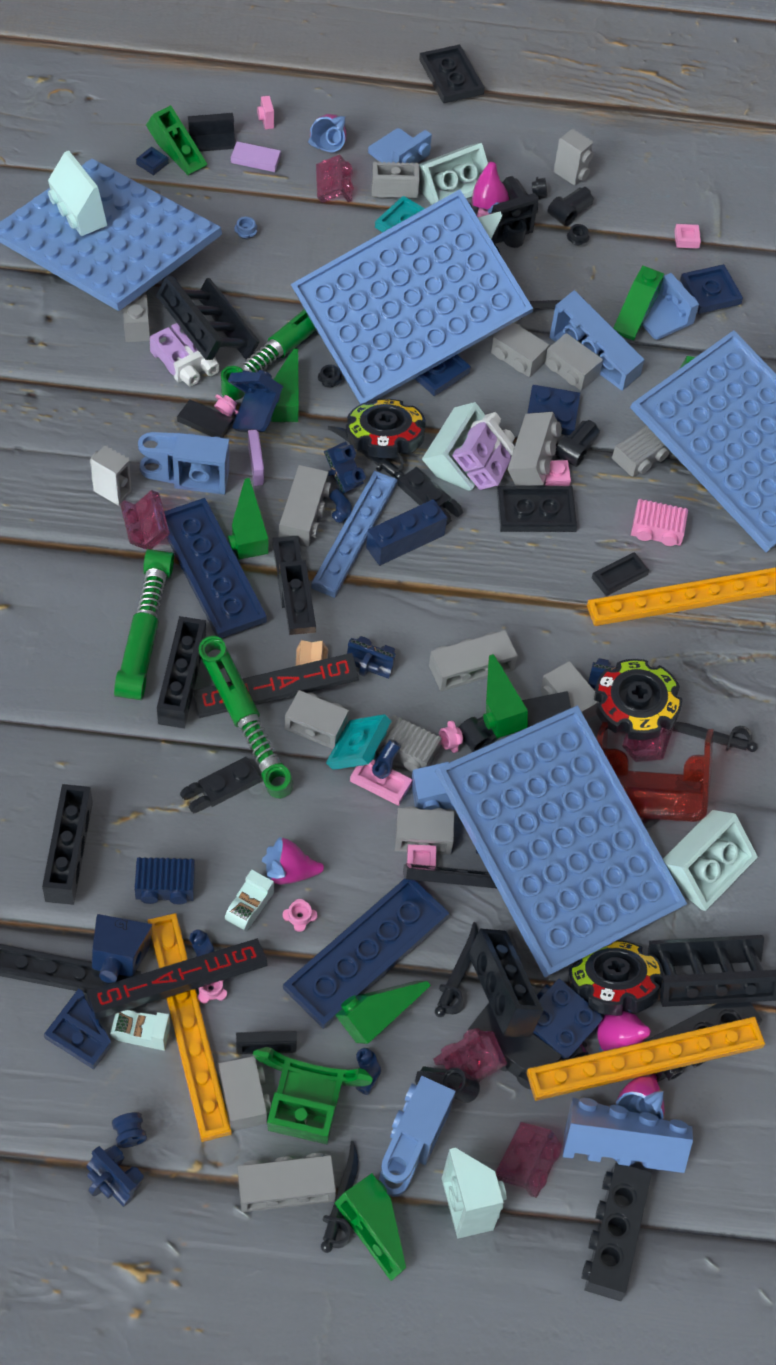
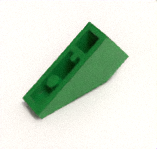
[146,105,208,176]
[613,265,664,341]
[271,349,299,422]
[228,478,269,560]
[483,654,528,739]
[335,981,431,1044]
[334,1173,406,1281]

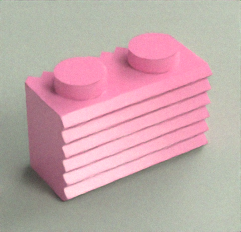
[630,499,688,546]

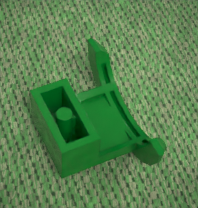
[253,1047,373,1145]

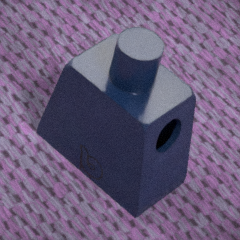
[92,914,152,983]

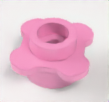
[214,394,238,417]
[439,721,463,753]
[282,899,317,932]
[198,980,227,1004]

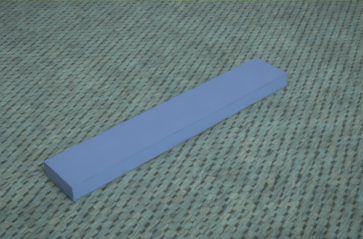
[311,471,397,598]

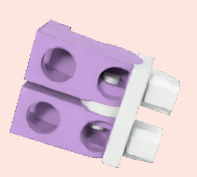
[150,323,219,387]
[452,412,515,490]

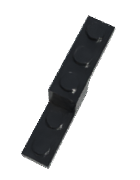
[272,536,316,635]

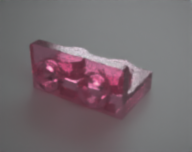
[120,490,170,550]

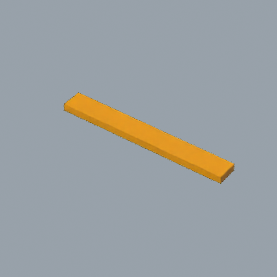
[587,567,776,626]
[148,913,231,1142]
[526,1017,765,1101]

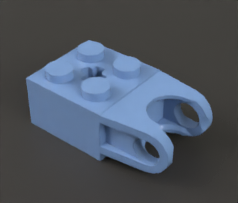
[138,432,229,495]
[379,1076,455,1197]

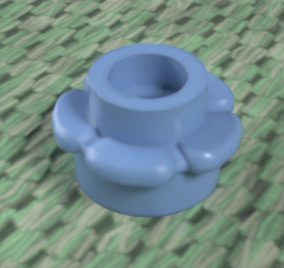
[234,216,257,238]

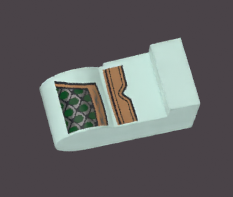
[225,869,274,931]
[110,1010,171,1051]

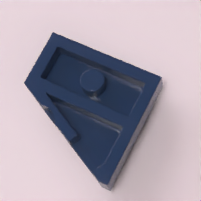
[44,988,112,1070]

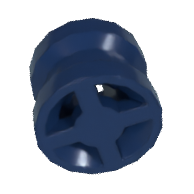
[112,1112,147,1148]

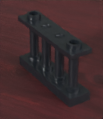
[156,276,260,360]
[648,935,776,1007]

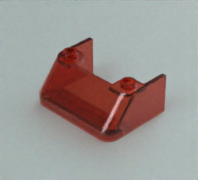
[597,722,714,822]

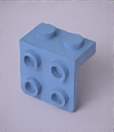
[368,128,432,164]
[642,273,699,340]

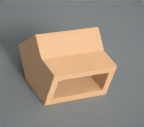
[295,640,328,666]

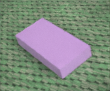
[231,142,281,172]
[248,430,264,486]

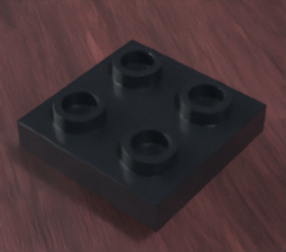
[491,193,539,248]

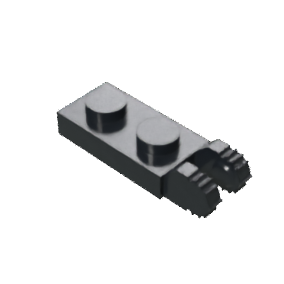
[398,467,464,525]
[180,756,260,814]

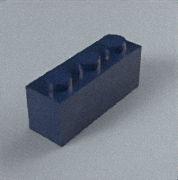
[366,499,447,566]

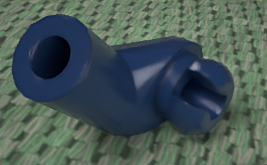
[329,489,352,523]
[372,739,401,779]
[189,929,215,957]
[356,1048,381,1095]

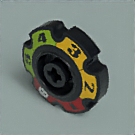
[346,399,426,458]
[594,659,683,740]
[568,940,664,1016]

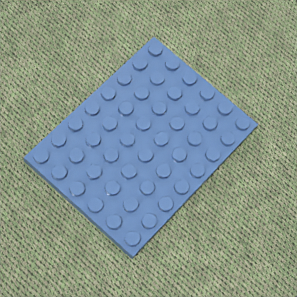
[0,159,222,311]
[291,189,533,404]
[630,330,776,553]
[435,705,687,977]

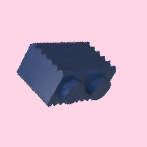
[134,857,195,905]

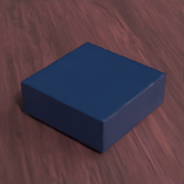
[136,146,169,176]

